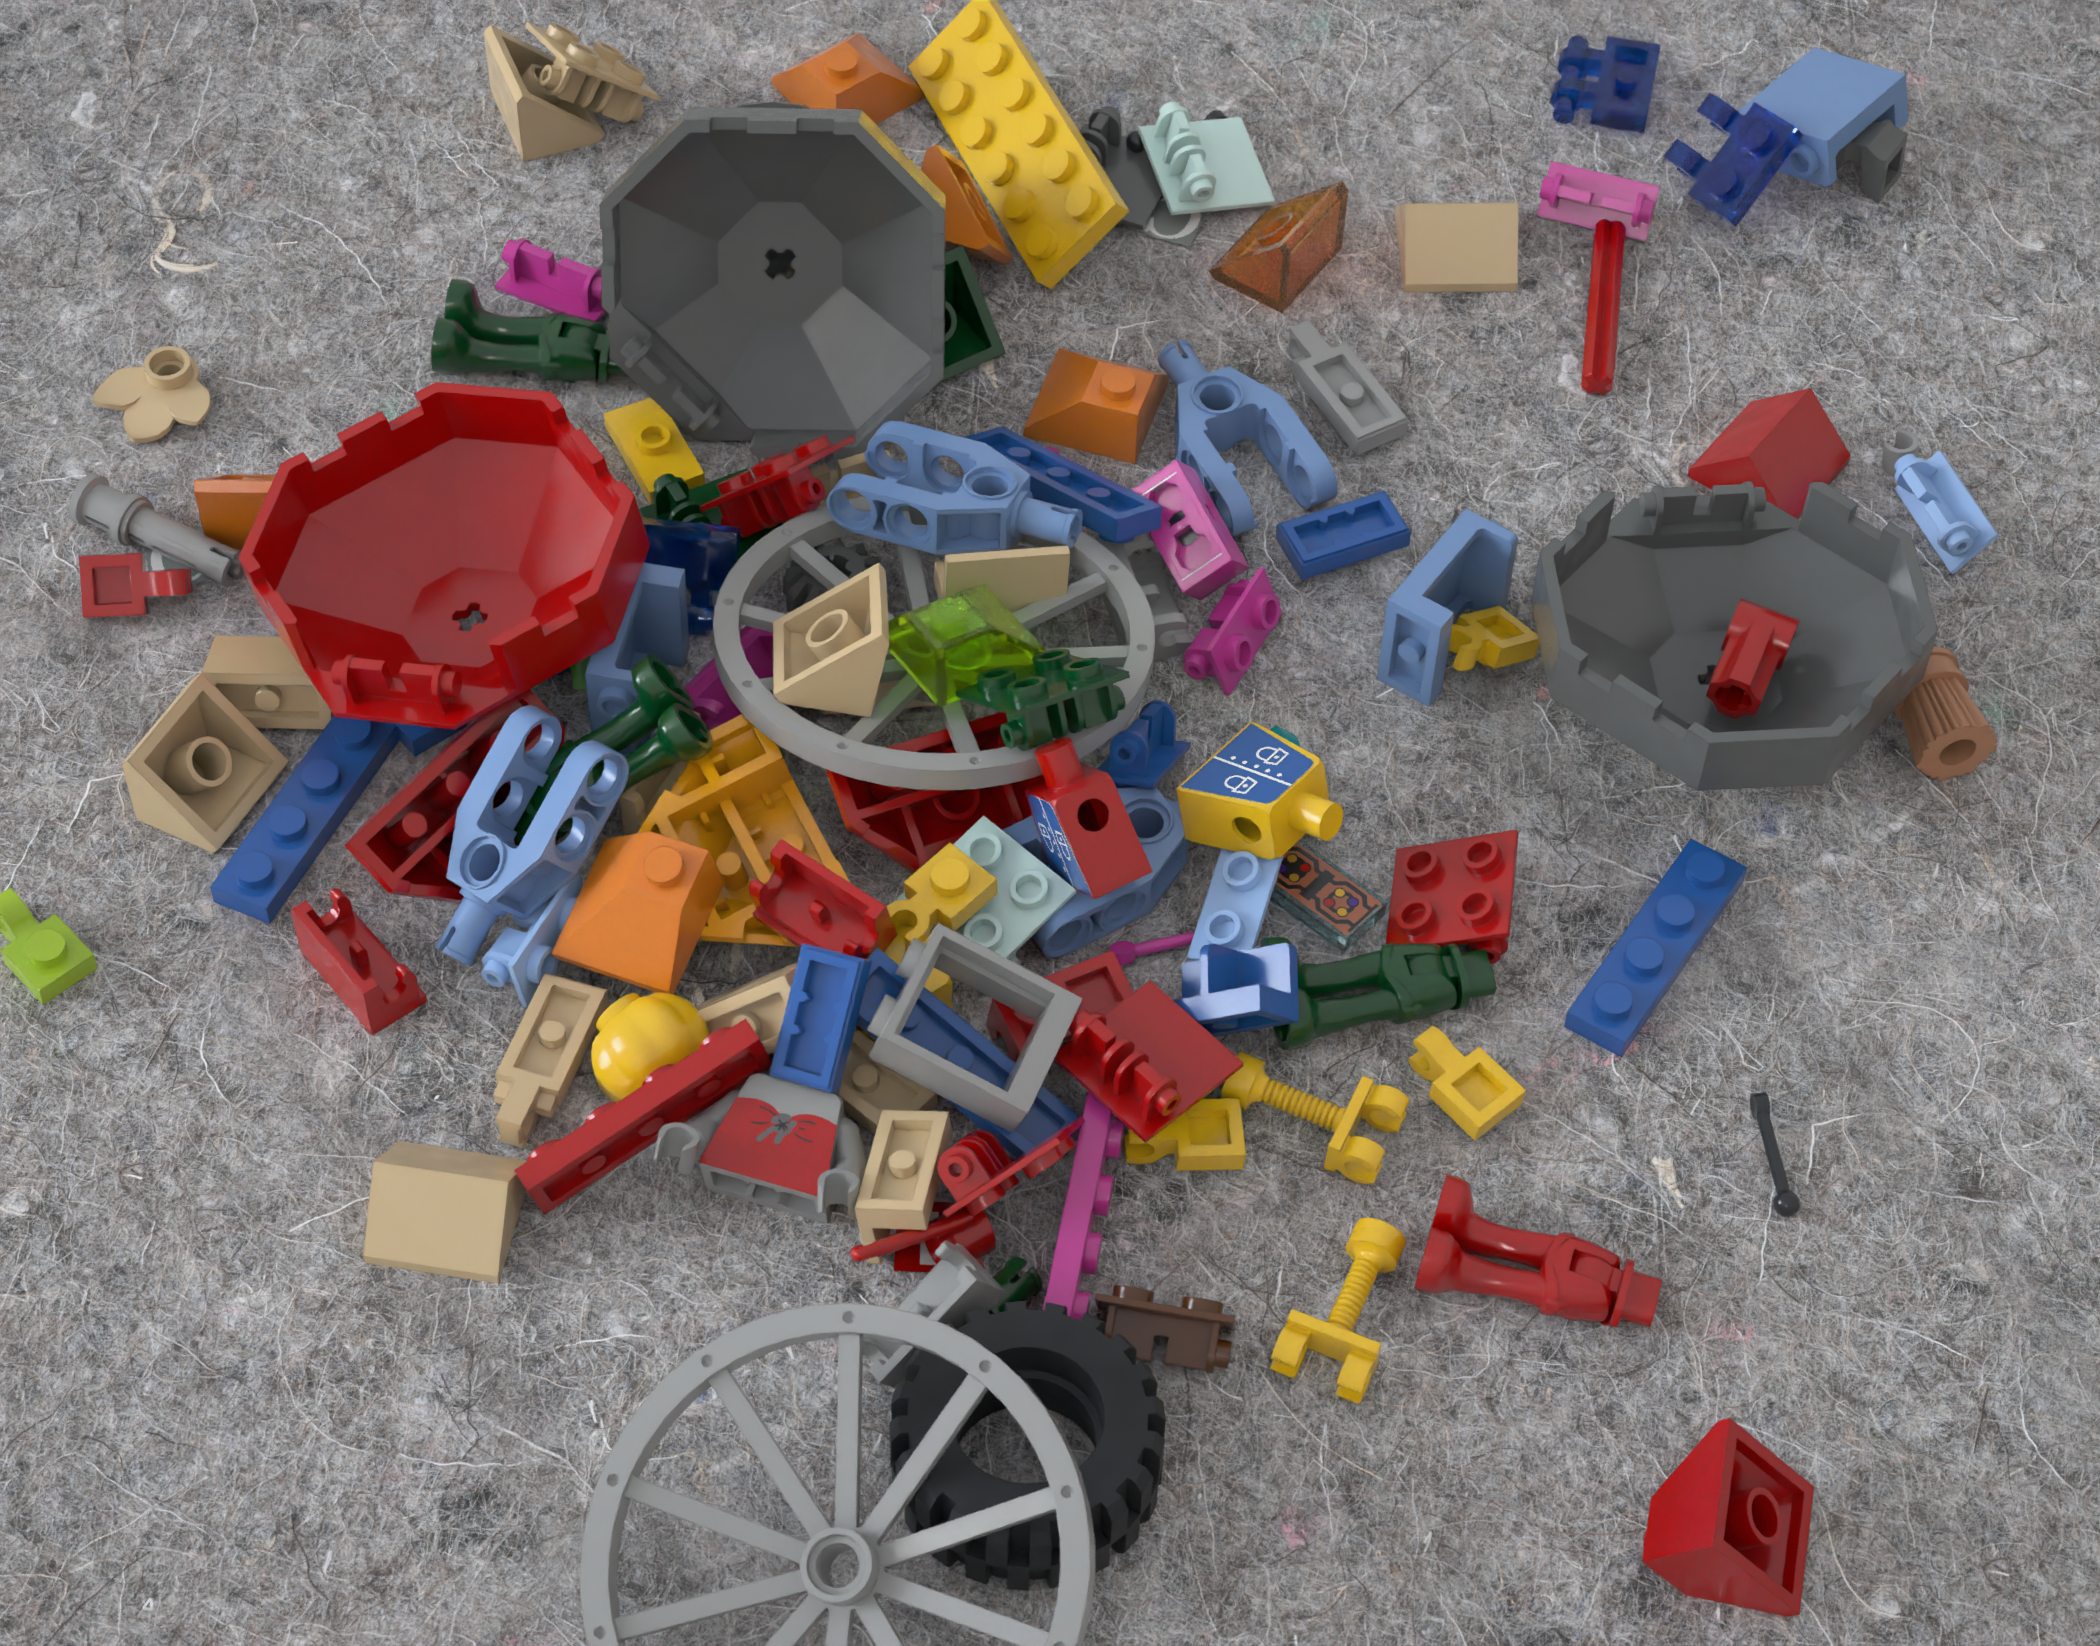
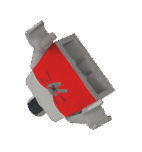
[653,1073,868,1224]

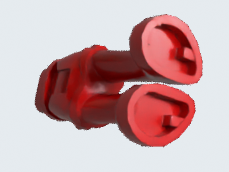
[1414,1174,1662,1328]

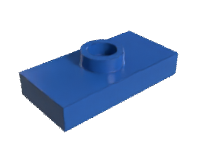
[1275,490,1411,580]
[769,943,872,1093]

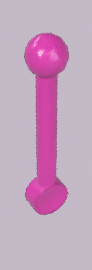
[1109,931,1195,965]

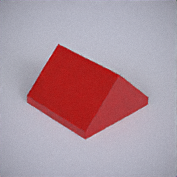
[1687,388,1851,520]

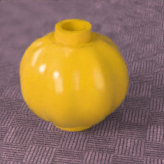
[591,992,710,1102]

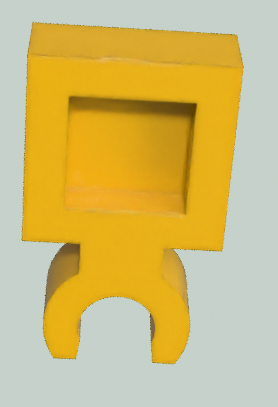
[1448,605,1539,671]
[886,842,998,951]

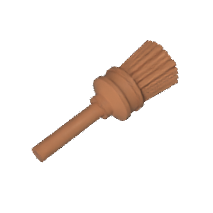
[1894,646,1997,781]

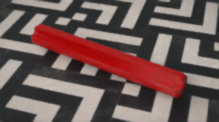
[1581,219,1626,395]

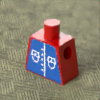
[1025,737,1152,899]

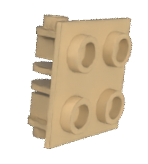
[525,22,660,123]

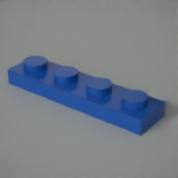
[964,426,1162,544]
[210,716,399,924]
[1564,839,1747,1058]
[856,948,1080,1176]

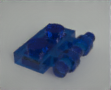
[1550,36,1661,133]
[641,517,741,636]

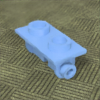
[1894,450,1999,574]
[1187,848,1284,960]
[481,872,583,1008]

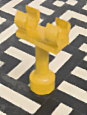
[1220,1051,1410,1184]
[1270,1218,1406,1404]

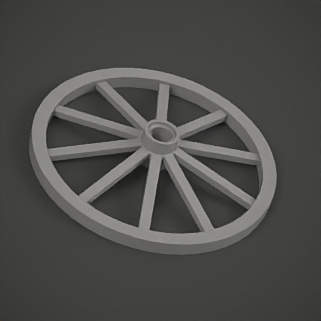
[713,496,1155,790]
[580,1303,1095,1646]

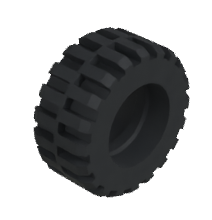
[889,1301,1166,1591]

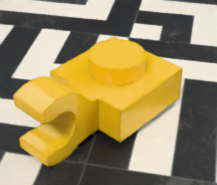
[1408,1025,1526,1141]
[1123,1098,1246,1171]

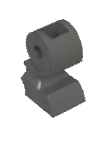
[1836,119,1908,204]

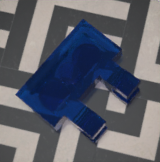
[1663,93,1803,227]

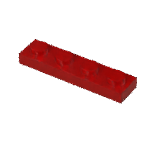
[514,1018,772,1215]

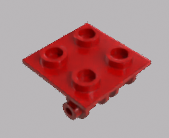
[699,434,856,539]
[1386,829,1519,964]
[1054,981,1244,1143]
[938,1116,1085,1218]

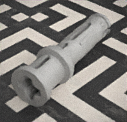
[69,473,243,588]

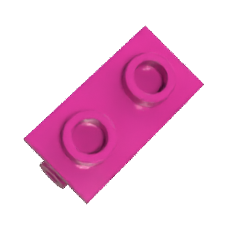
[1537,161,1660,242]
[495,238,607,322]
[1183,567,1282,696]

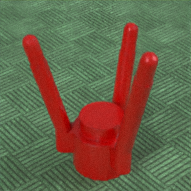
[850,1206,996,1269]

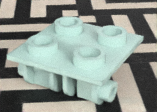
[1138,102,1275,215]
[894,816,1077,966]

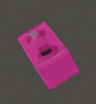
[1131,460,1250,601]

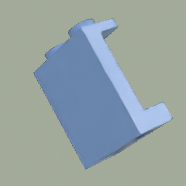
[1736,47,1908,187]
[1377,509,1518,707]
[585,562,690,757]

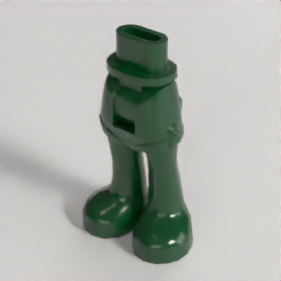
[431,279,629,383]
[514,654,714,845]
[1260,936,1496,1050]

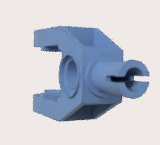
[1157,339,1337,537]
[826,421,1083,555]
[435,705,629,966]
[1003,786,1190,959]

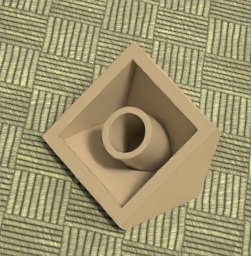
[483,25,605,162]
[1395,203,1518,293]
[773,563,889,718]
[121,673,289,853]
[363,1141,527,1284]

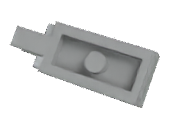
[1286,320,1408,456]

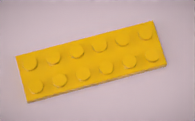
[908,0,1129,289]

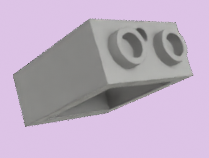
[867,923,1083,1133]

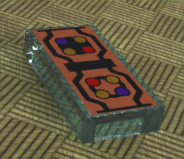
[1270,840,1387,953]

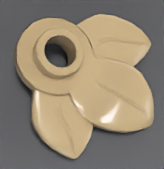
[92,346,211,443]

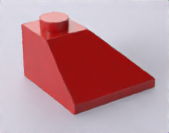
[1642,1418,1814,1617]

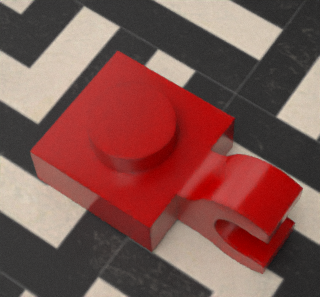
[79,552,193,618]

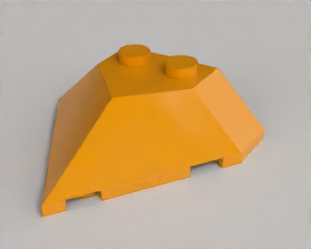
[637,714,850,947]

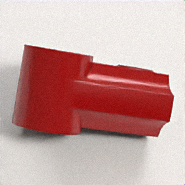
[1706,598,1800,719]

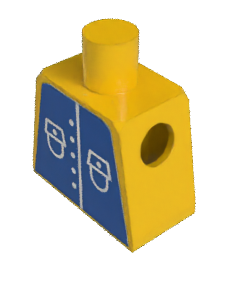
[1176,722,1343,860]

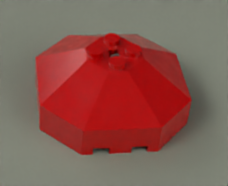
[238,382,650,730]

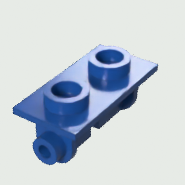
[1097,700,1191,789]

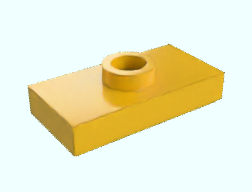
[604,397,705,504]

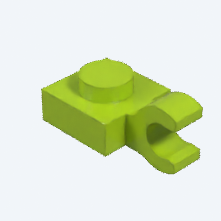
[0,888,98,1005]

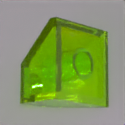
[888,584,1047,708]

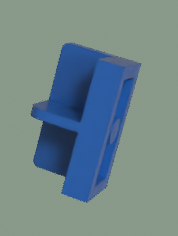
[1173,942,1299,1037]

